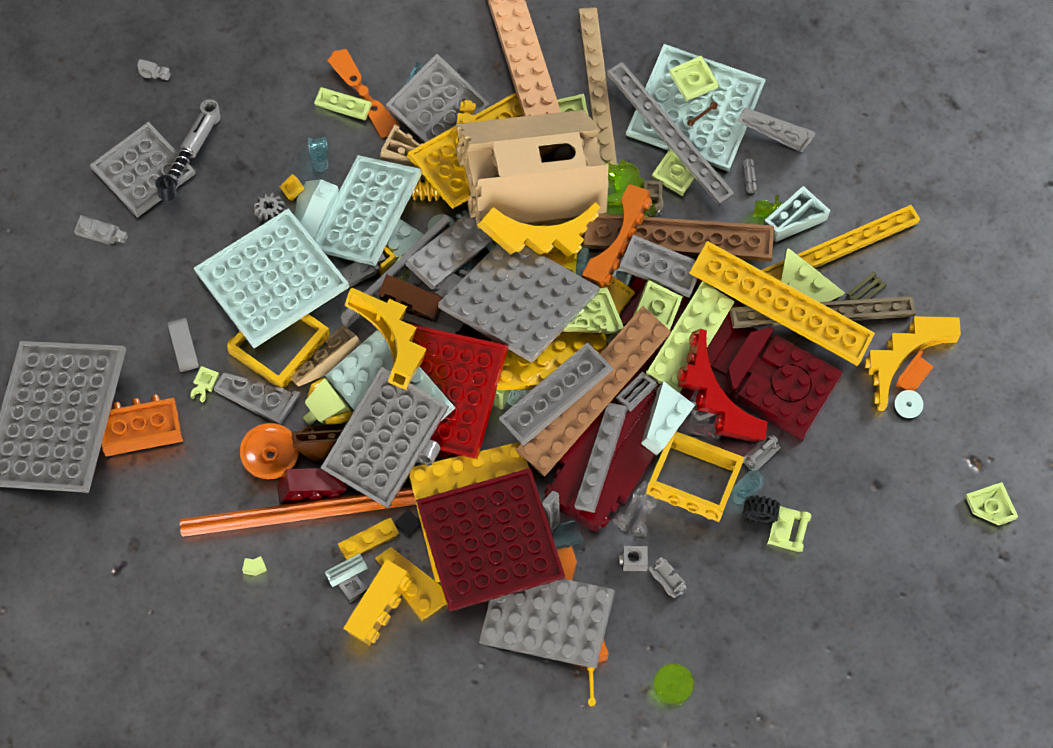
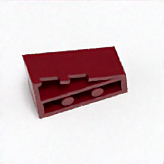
[277,468,346,505]

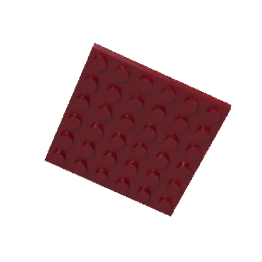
[416,468,565,612]

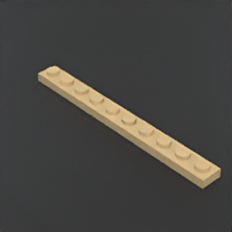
[579,7,617,169]

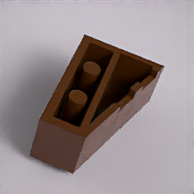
[378,274,442,323]

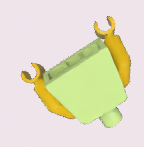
[303,377,354,425]

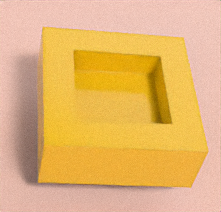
[279,174,305,201]

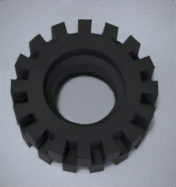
[743,495,780,524]

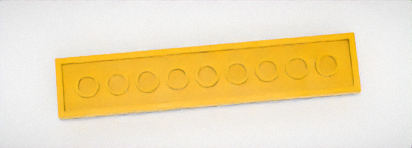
[689,241,875,366]

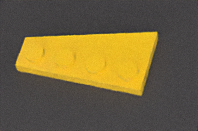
[375,547,447,621]

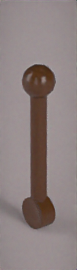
[687,102,718,126]

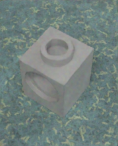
[619,546,648,571]

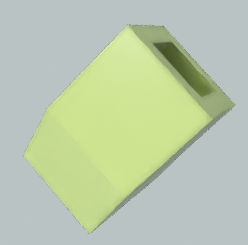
[242,556,267,576]

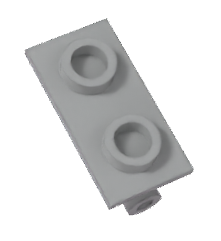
[743,435,781,473]
[648,557,687,598]

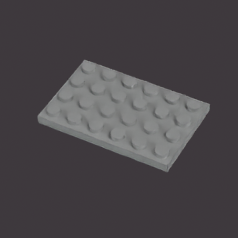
[321,367,449,509]
[479,579,615,669]

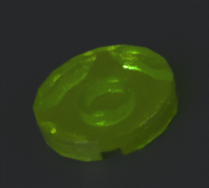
[654,664,694,704]

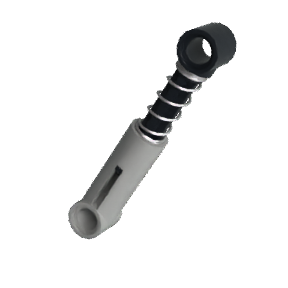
[155,99,221,201]

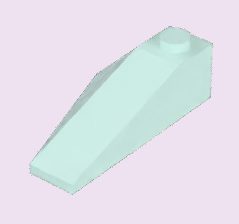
[295,179,339,240]

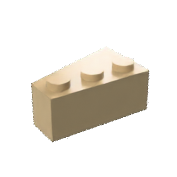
[380,124,426,180]

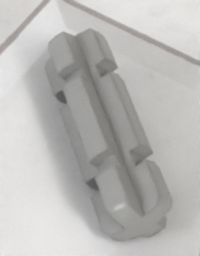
[743,159,757,194]

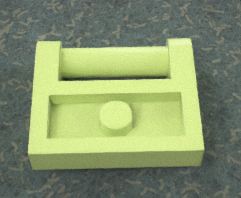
[767,506,812,552]

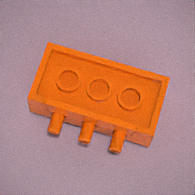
[102,395,183,456]

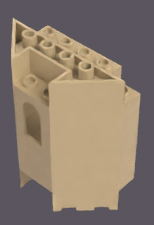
[456,110,609,229]

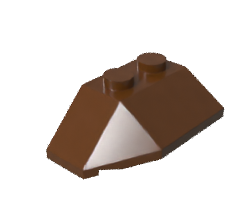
[292,424,347,462]

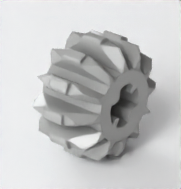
[254,193,285,223]

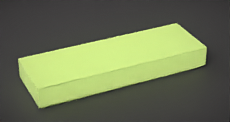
[314,87,372,120]

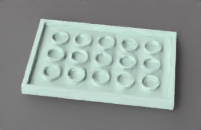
[314,155,422,266]
[325,330,455,422]

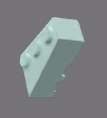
[764,186,830,242]
[641,382,695,455]

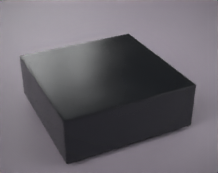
[394,509,421,537]

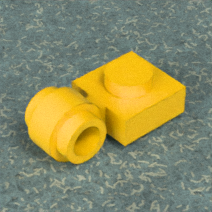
[456,100,476,132]

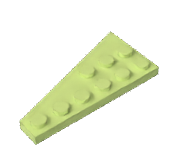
[563,287,624,334]

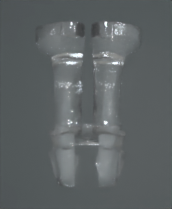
[612,481,659,538]

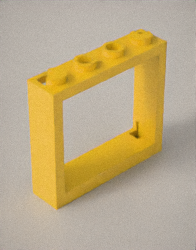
[227,314,330,389]
[646,431,745,522]

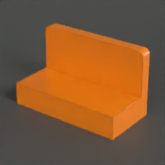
[895,350,934,391]

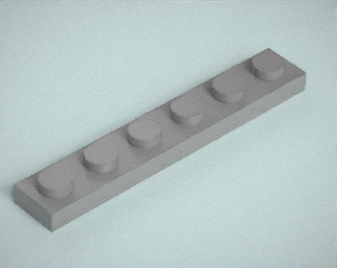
[575,403,627,513]

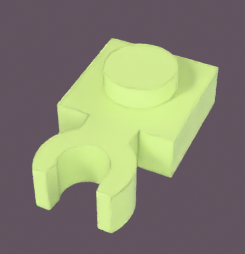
[191,366,220,402]

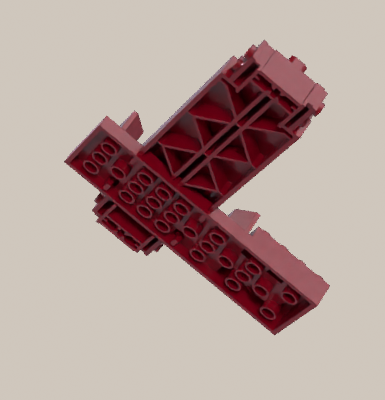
[544,259,843,533]

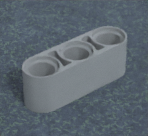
[167,318,199,373]

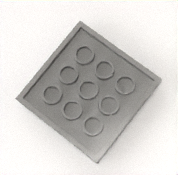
[386,54,490,143]
[90,122,195,218]

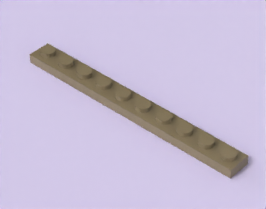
[730,296,916,328]

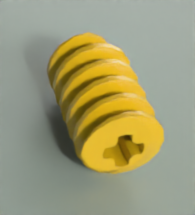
[412,177,444,202]

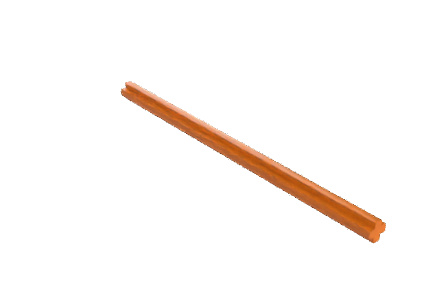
[180,487,416,537]

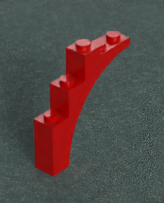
[677,329,767,443]

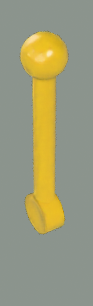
[587,667,596,706]

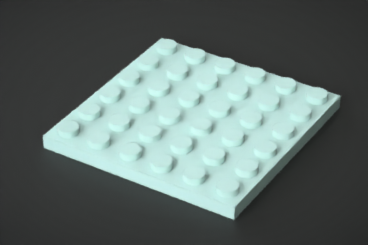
[626,44,766,172]
[194,209,350,349]

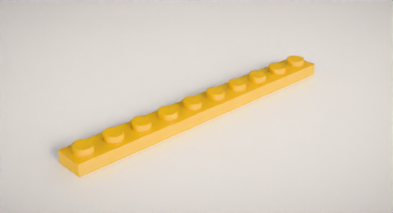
[761,205,920,280]

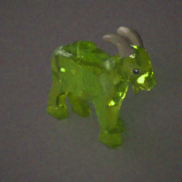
[604,160,663,217]

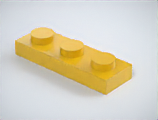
[338,517,400,560]

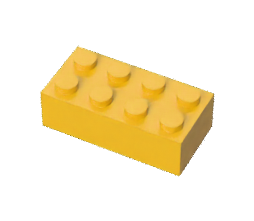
[343,559,412,646]

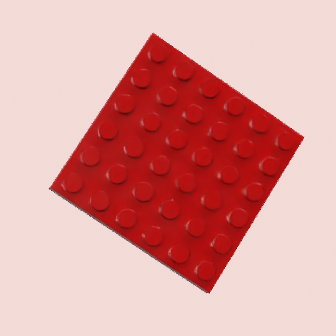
[410,324,509,460]

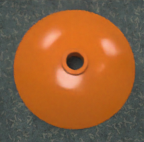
[240,423,299,479]

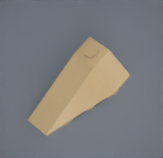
[290,325,362,387]

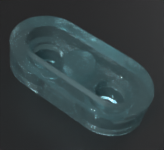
[731,470,764,504]

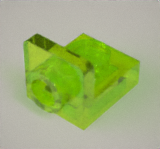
[753,195,782,218]

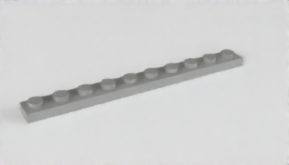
[607,62,734,206]

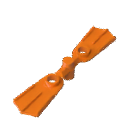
[327,49,400,138]

